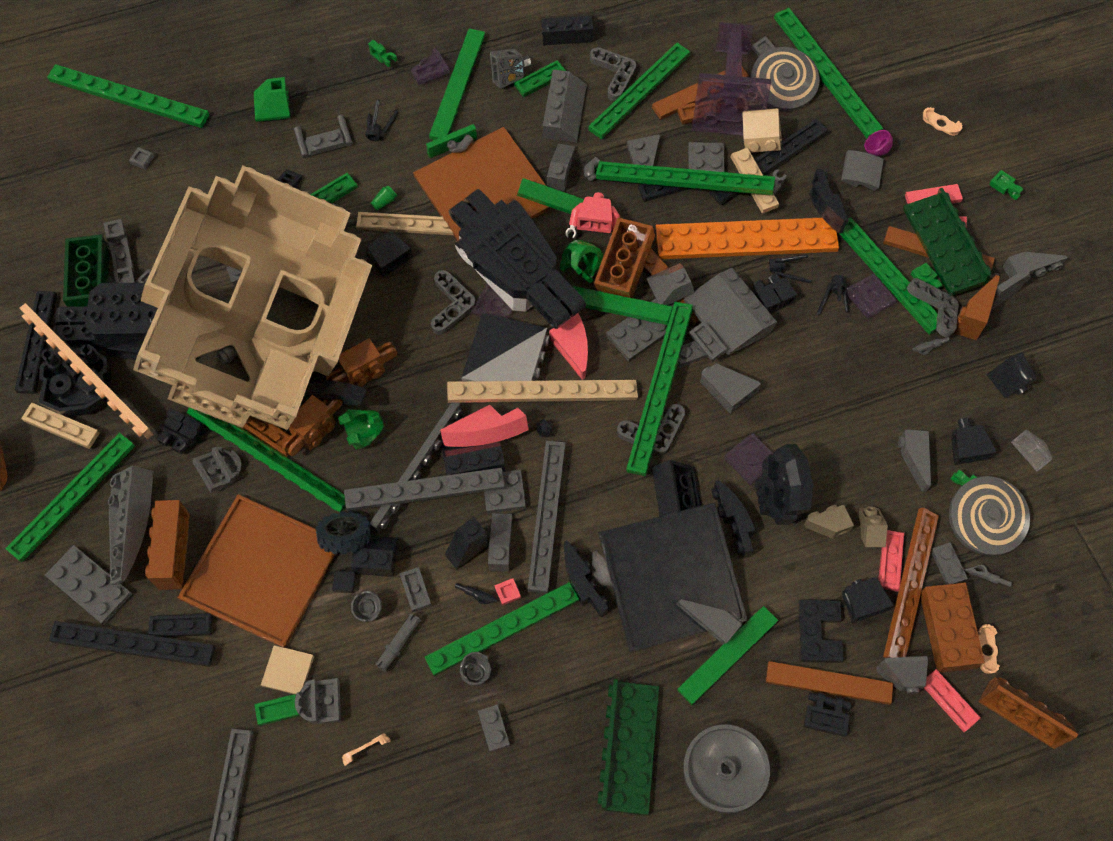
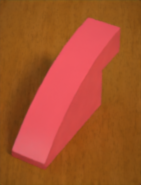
[549,313,588,380]
[440,405,529,447]

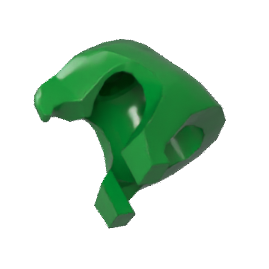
[560,240,603,283]
[338,410,384,450]

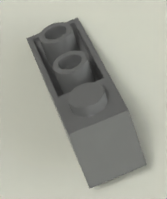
[1003,252,1067,283]

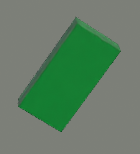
[254,694,300,726]

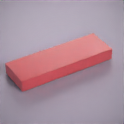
[905,184,963,204]
[879,530,904,592]
[924,669,980,732]

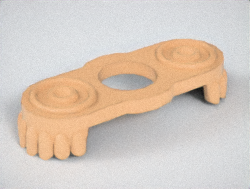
[923,107,963,136]
[978,624,1000,674]
[342,733,391,766]

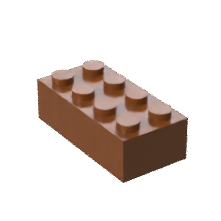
[594,217,655,298]
[145,500,190,590]
[920,583,985,673]

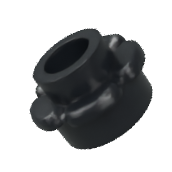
[536,419,552,438]

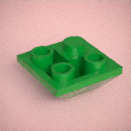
[254,77,290,122]

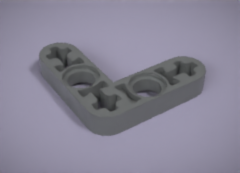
[590,47,636,101]
[431,270,476,335]
[907,278,959,337]
[617,404,685,455]

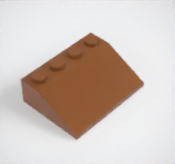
[978,677,1078,749]

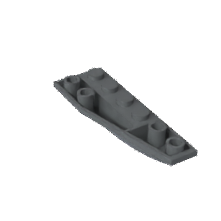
[108,466,154,585]

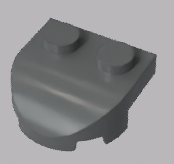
[192,447,241,493]
[295,678,341,724]

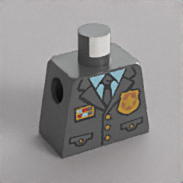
[490,49,531,88]

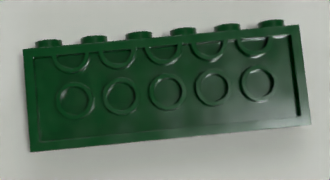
[903,187,991,296]
[597,679,659,816]

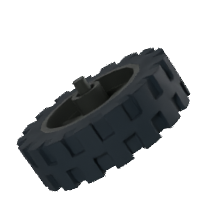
[316,511,371,554]

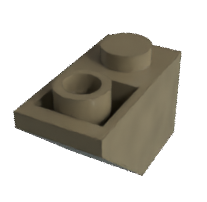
[804,505,854,538]
[859,506,888,547]

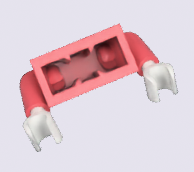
[565,192,620,240]

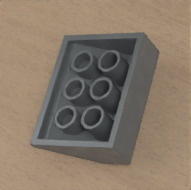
[684,268,777,355]

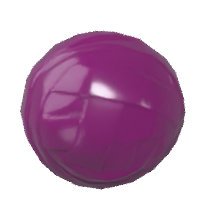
[864,130,893,157]

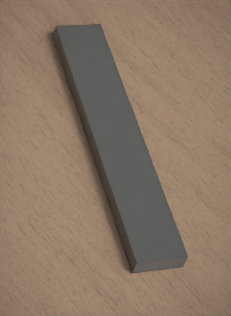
[209,729,254,841]

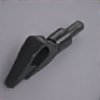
[455,583,498,604]

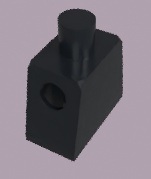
[951,418,996,465]

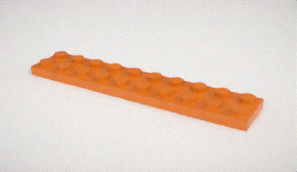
[655,218,839,259]

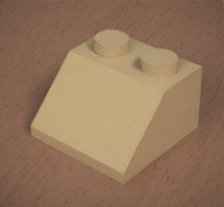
[743,109,782,153]

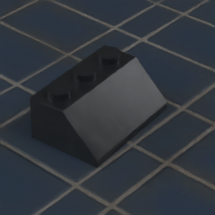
[540,14,593,46]
[441,441,506,475]
[652,460,701,517]

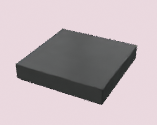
[991,269,1030,309]

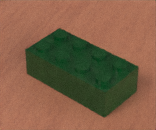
[63,234,109,307]

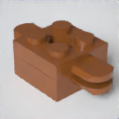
[326,338,398,387]
[282,395,343,456]

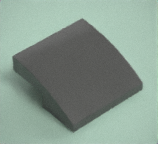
[841,150,884,191]

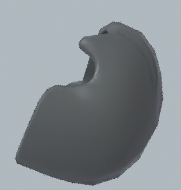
[351,591,382,622]
[460,652,491,686]

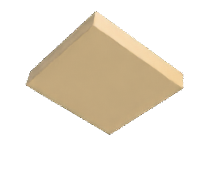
[261,646,314,694]

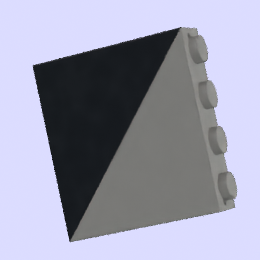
[461,313,550,382]

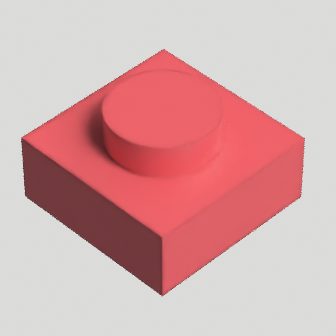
[495,578,521,606]

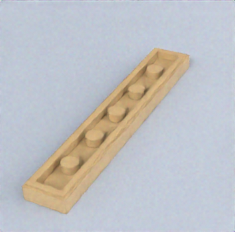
[356,212,453,235]

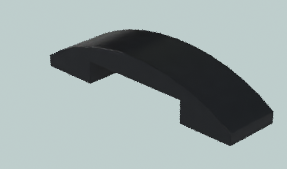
[300,381,367,405]

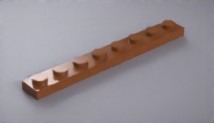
[883,508,939,658]

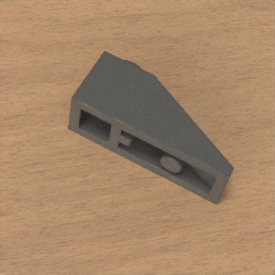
[547,143,575,191]
[898,430,931,492]
[488,513,512,572]
[676,599,742,644]

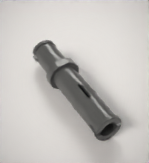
[375,613,421,672]

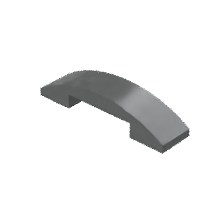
[103,219,136,283]

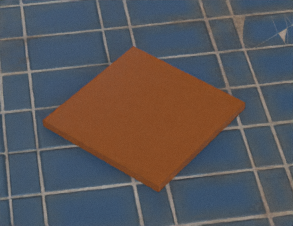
[413,127,552,241]
[177,494,336,648]

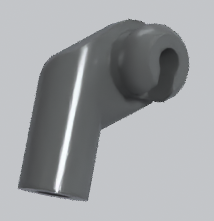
[447,135,473,153]
[584,157,600,181]

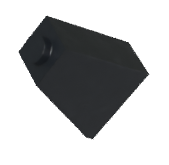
[445,517,489,570]

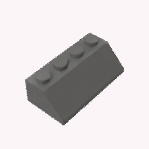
[543,70,587,142]

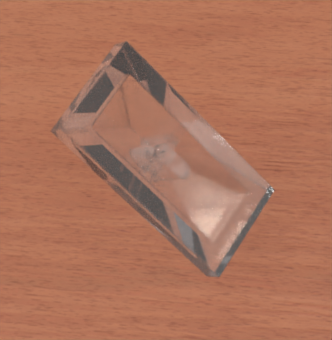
[1011,430,1053,472]
[592,550,612,587]

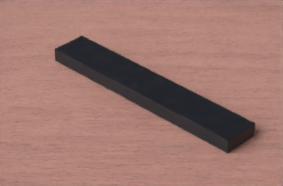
[15,291,57,394]

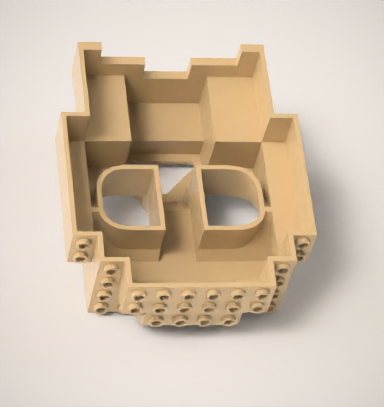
[133,165,372,430]

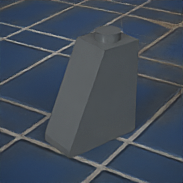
[700,363,761,414]

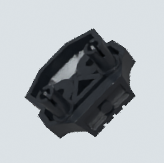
[39,344,111,417]
[754,444,813,525]

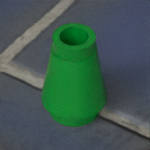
[370,185,397,211]

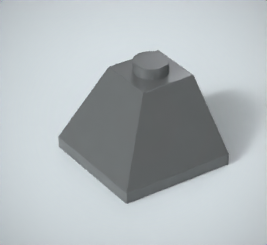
[646,263,694,305]
[876,656,928,694]

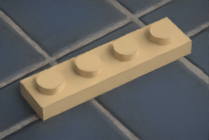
[731,148,779,213]
[21,403,99,449]

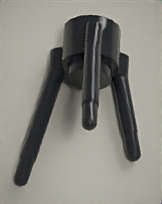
[365,99,398,141]
[769,254,811,283]
[817,275,849,315]

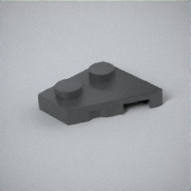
[627,134,660,166]

